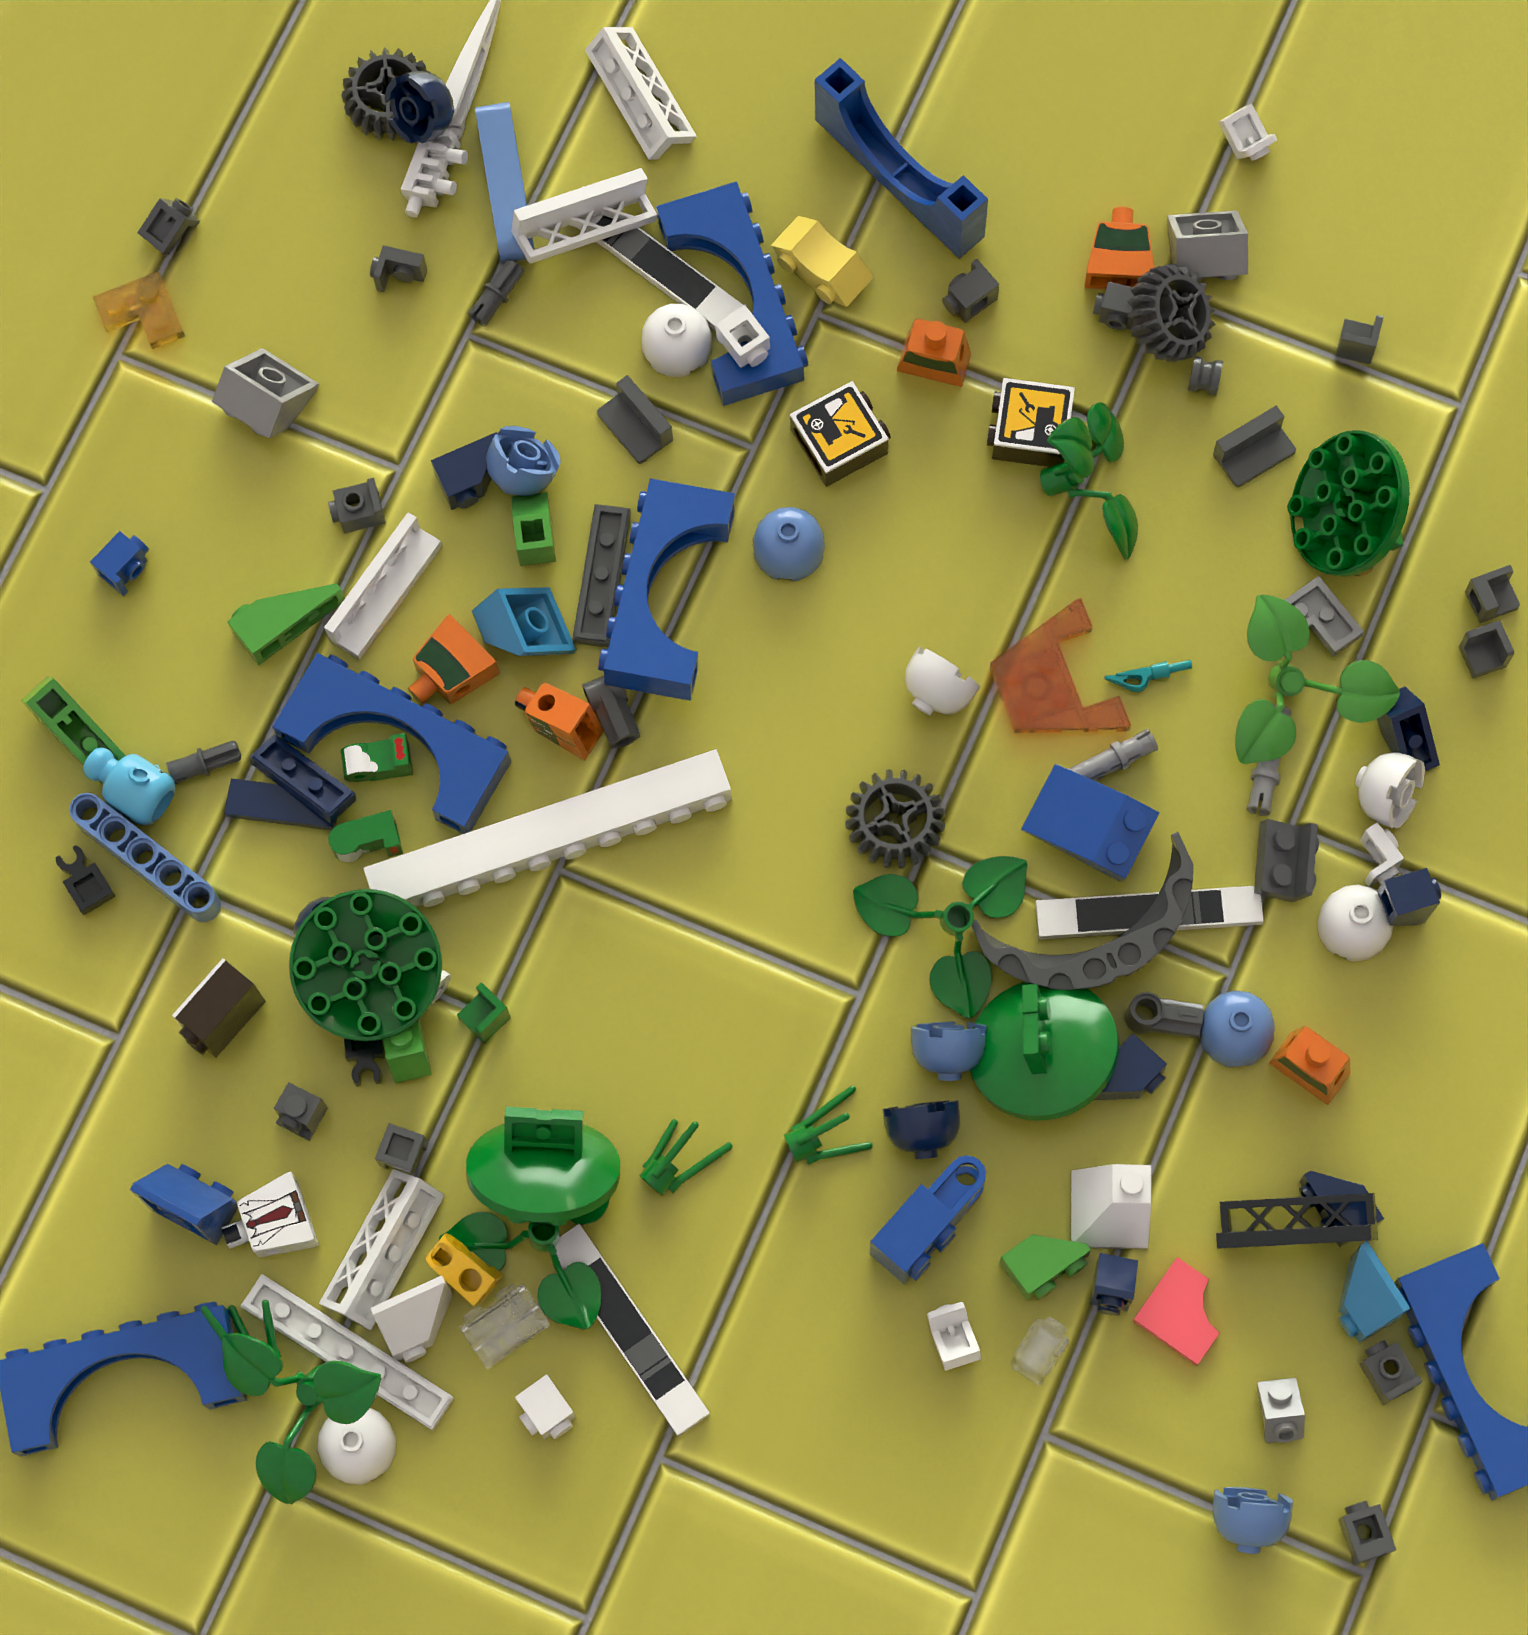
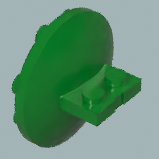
[1287,430,1410,577]
[289,889,442,1041]
[970,982,1119,1121]
[466,1107,620,1226]

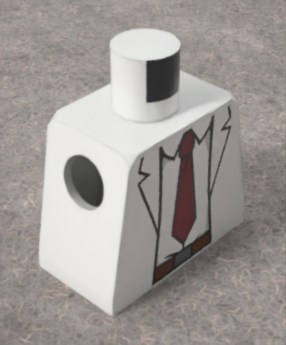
[222,1172,319,1257]

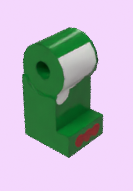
[341,733,413,782]
[328,810,403,862]

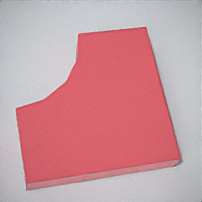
[1133,1257,1219,1366]

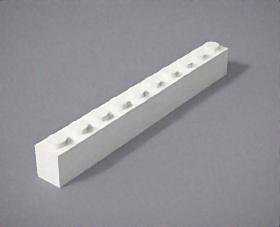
[363,749,732,907]

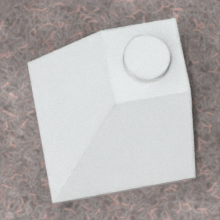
[1071,1164,1151,1249]
[370,1275,453,1363]

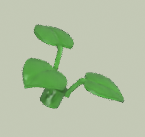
[1235,595,1400,764]

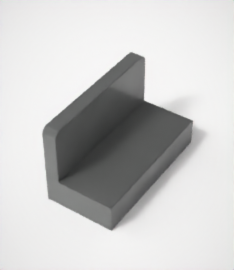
[597,375,673,464]
[1213,405,1296,487]

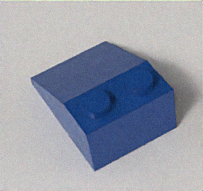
[1021,764,1160,881]
[130,1164,238,1245]

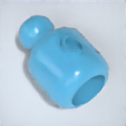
[83,747,175,825]

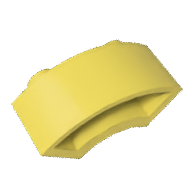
[771,216,874,307]

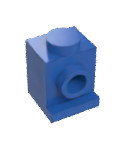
[90,531,149,596]

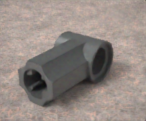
[582,676,640,749]
[1125,992,1204,1039]

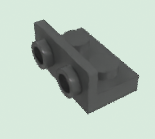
[1254,819,1319,902]

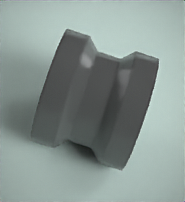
[1188,356,1223,396]

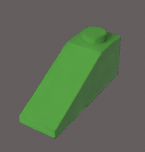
[227,583,345,665]
[21,676,126,784]

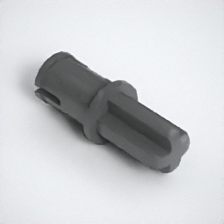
[467,260,524,327]
[166,741,241,784]

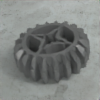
[341,47,430,141]
[1127,264,1216,362]
[845,769,945,869]

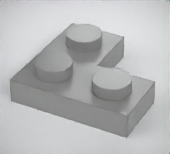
[1285,576,1364,657]

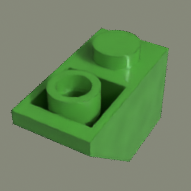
[512,492,556,566]
[383,1019,432,1083]
[1000,1234,1091,1300]

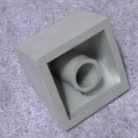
[1167,210,1248,282]
[212,348,319,438]

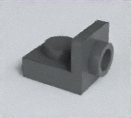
[137,198,200,255]
[370,245,427,292]

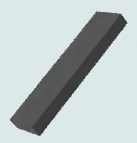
[572,504,631,647]

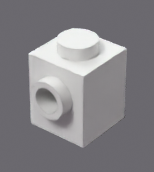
[515,1374,576,1440]

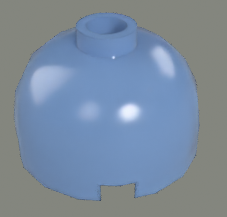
[486,426,561,496]
[753,507,825,581]
[1200,990,1275,1067]
[911,1022,987,1081]
[1213,1487,1293,1554]

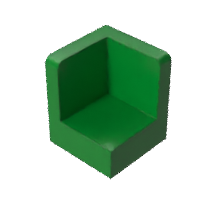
[457,982,511,1044]

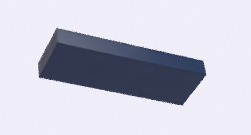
[249,734,356,824]
[224,778,337,830]

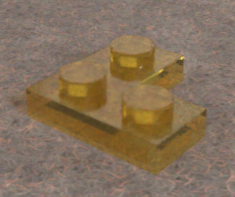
[93,271,185,349]

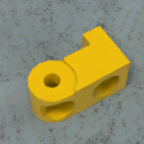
[425,1233,504,1306]

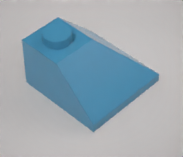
[472,587,576,656]
[1339,1241,1410,1343]

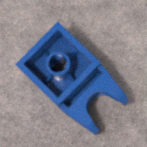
[870,1155,986,1284]

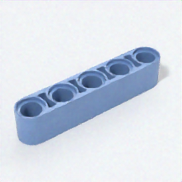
[475,102,535,264]
[69,793,221,922]

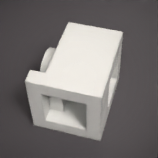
[715,305,770,368]

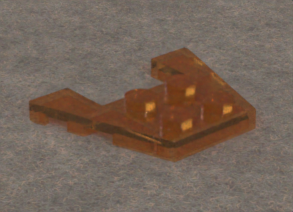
[990,598,1131,733]

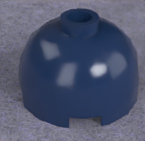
[385,71,454,144]
[883,1100,960,1159]

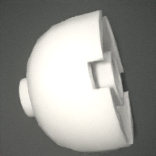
[641,304,712,377]
[905,646,980,716]
[1355,752,1425,828]
[1317,884,1393,962]
[317,1408,396,1485]

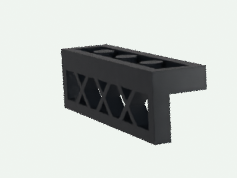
[1216,1193,1378,1249]

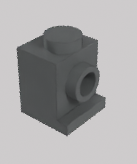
[942,259,999,323]
[1093,282,1139,338]
[328,478,386,534]
[274,1082,328,1141]
[1359,1340,1422,1405]
[1338,1501,1396,1565]

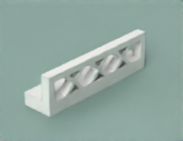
[585,27,697,160]
[511,168,657,264]
[324,512,442,660]
[319,1169,445,1330]

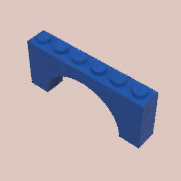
[814,58,988,259]
[656,181,808,406]
[598,478,735,701]
[272,653,511,834]
[1394,1243,1528,1501]
[0,1302,247,1457]

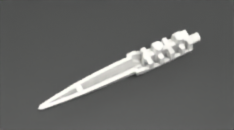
[401,0,501,218]

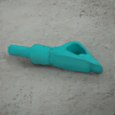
[1104,660,1192,692]

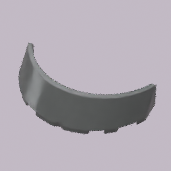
[971,832,1193,990]

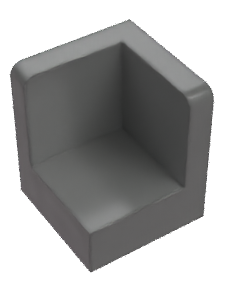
[1335,315,1384,364]
[1465,565,1520,623]
[1459,620,1514,679]
[375,1123,429,1174]

